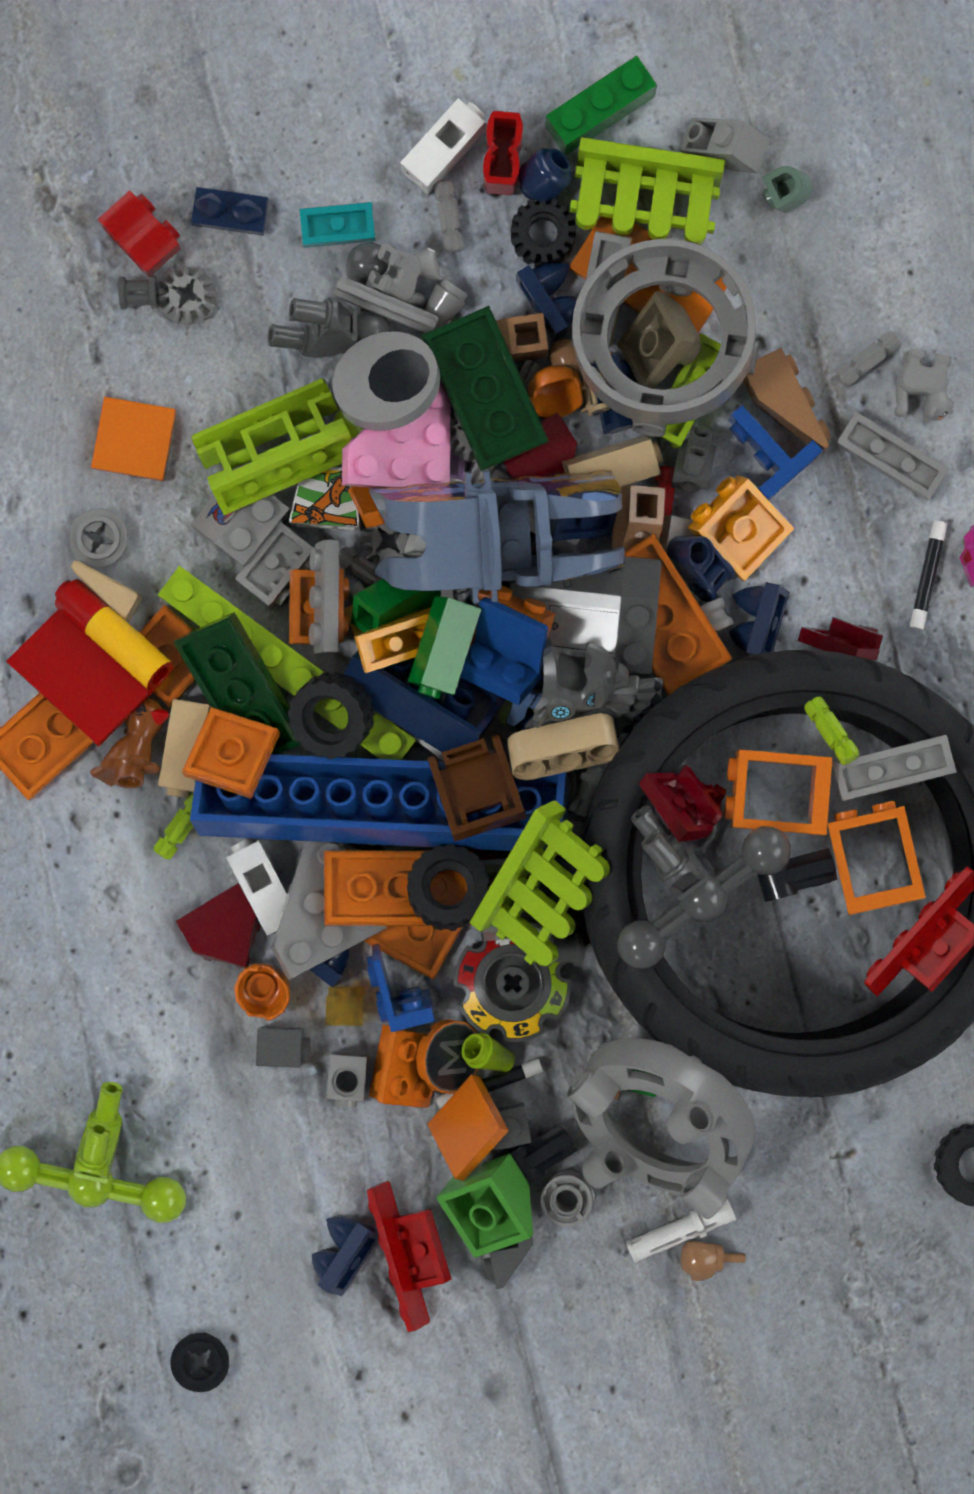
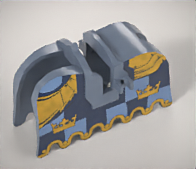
[369,470,625,604]

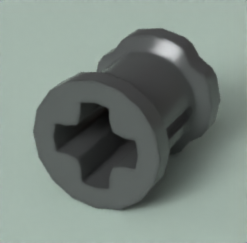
[118,276,159,310]
[548,933,585,966]

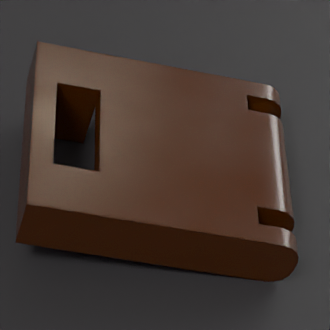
[427,734,526,842]

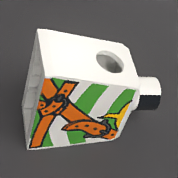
[289,465,361,531]

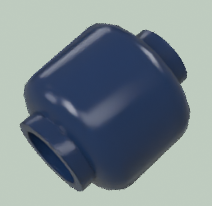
[518,148,572,203]

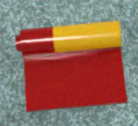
[6,579,173,747]

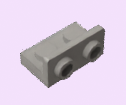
[235,522,314,609]

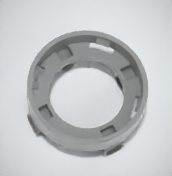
[572,239,759,437]
[566,1038,756,1219]

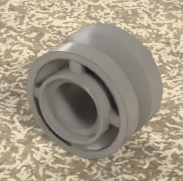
[541,1170,595,1227]

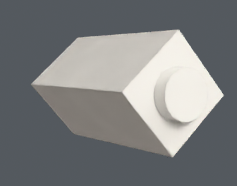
[400,98,486,195]
[226,838,288,936]

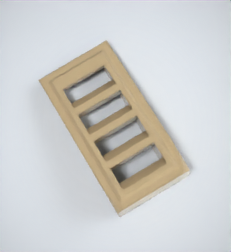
[70,560,143,622]

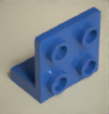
[460,597,548,706]
[367,943,435,1032]

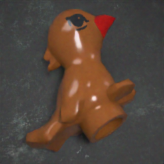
[90,698,170,789]

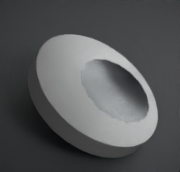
[332,331,440,431]

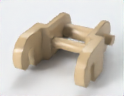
[581,373,610,416]

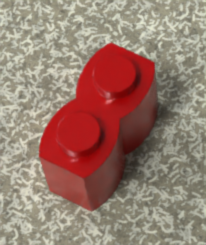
[483,111,523,196]
[97,190,181,278]

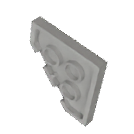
[271,842,387,980]

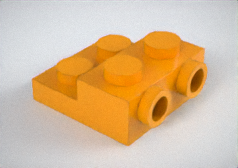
[688,475,794,581]

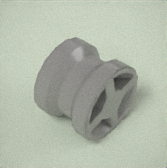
[700,597,734,633]

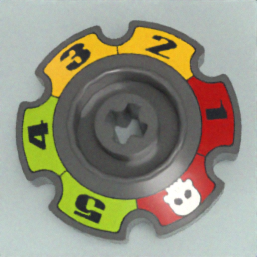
[454,932,572,1042]

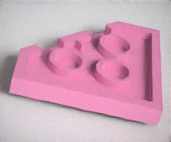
[342,381,450,488]

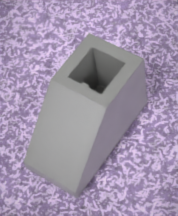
[680,117,771,173]

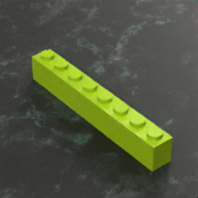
[158,565,417,760]

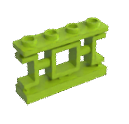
[191,378,352,515]

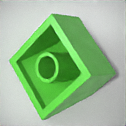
[436,1153,533,1258]

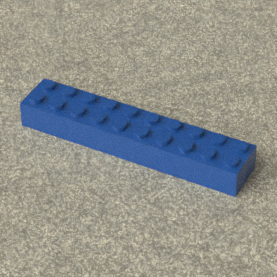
[190,754,570,851]

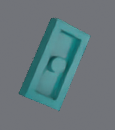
[299,202,376,248]

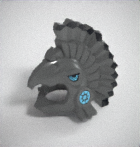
[525,637,663,739]

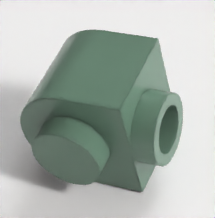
[762,166,812,213]

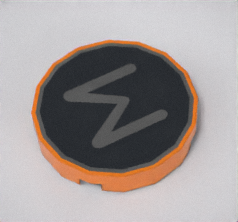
[416,1019,478,1094]

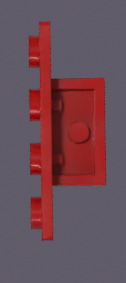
[864,866,974,996]
[367,1181,452,1332]

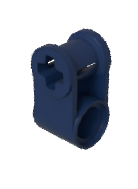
[666,536,735,603]

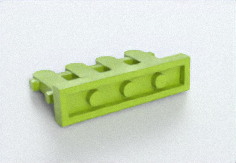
[569,137,725,245]
[469,800,610,966]

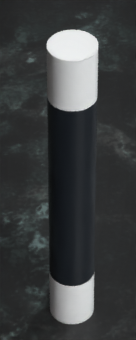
[909,520,947,630]
[435,1058,543,1109]

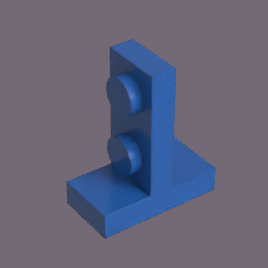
[728,405,823,500]

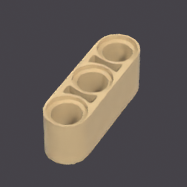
[508,713,619,780]

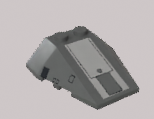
[510,557,662,679]

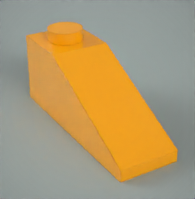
[355,607,431,673]

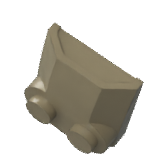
[617,291,701,389]

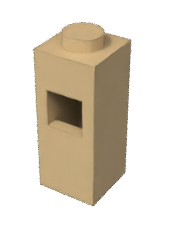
[562,435,663,487]
[158,699,211,799]

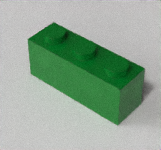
[545,55,657,155]

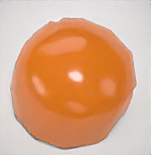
[527,365,583,419]
[234,963,291,1021]

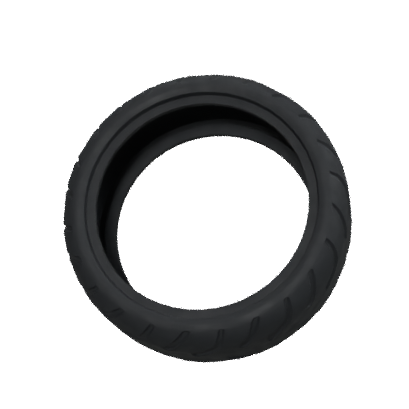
[582,650,974,1097]

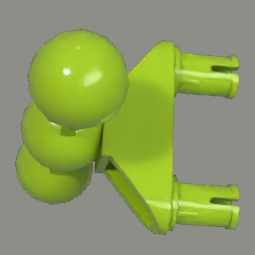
[0,1081,186,1223]

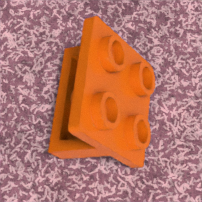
[289,568,349,645]
[368,1024,434,1108]

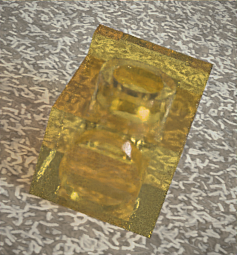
[325,986,365,1026]

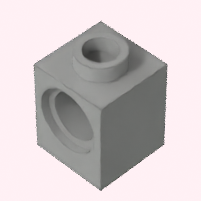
[327,1052,369,1108]

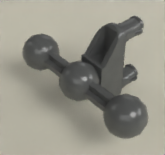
[267,242,392,358]
[617,805,791,969]

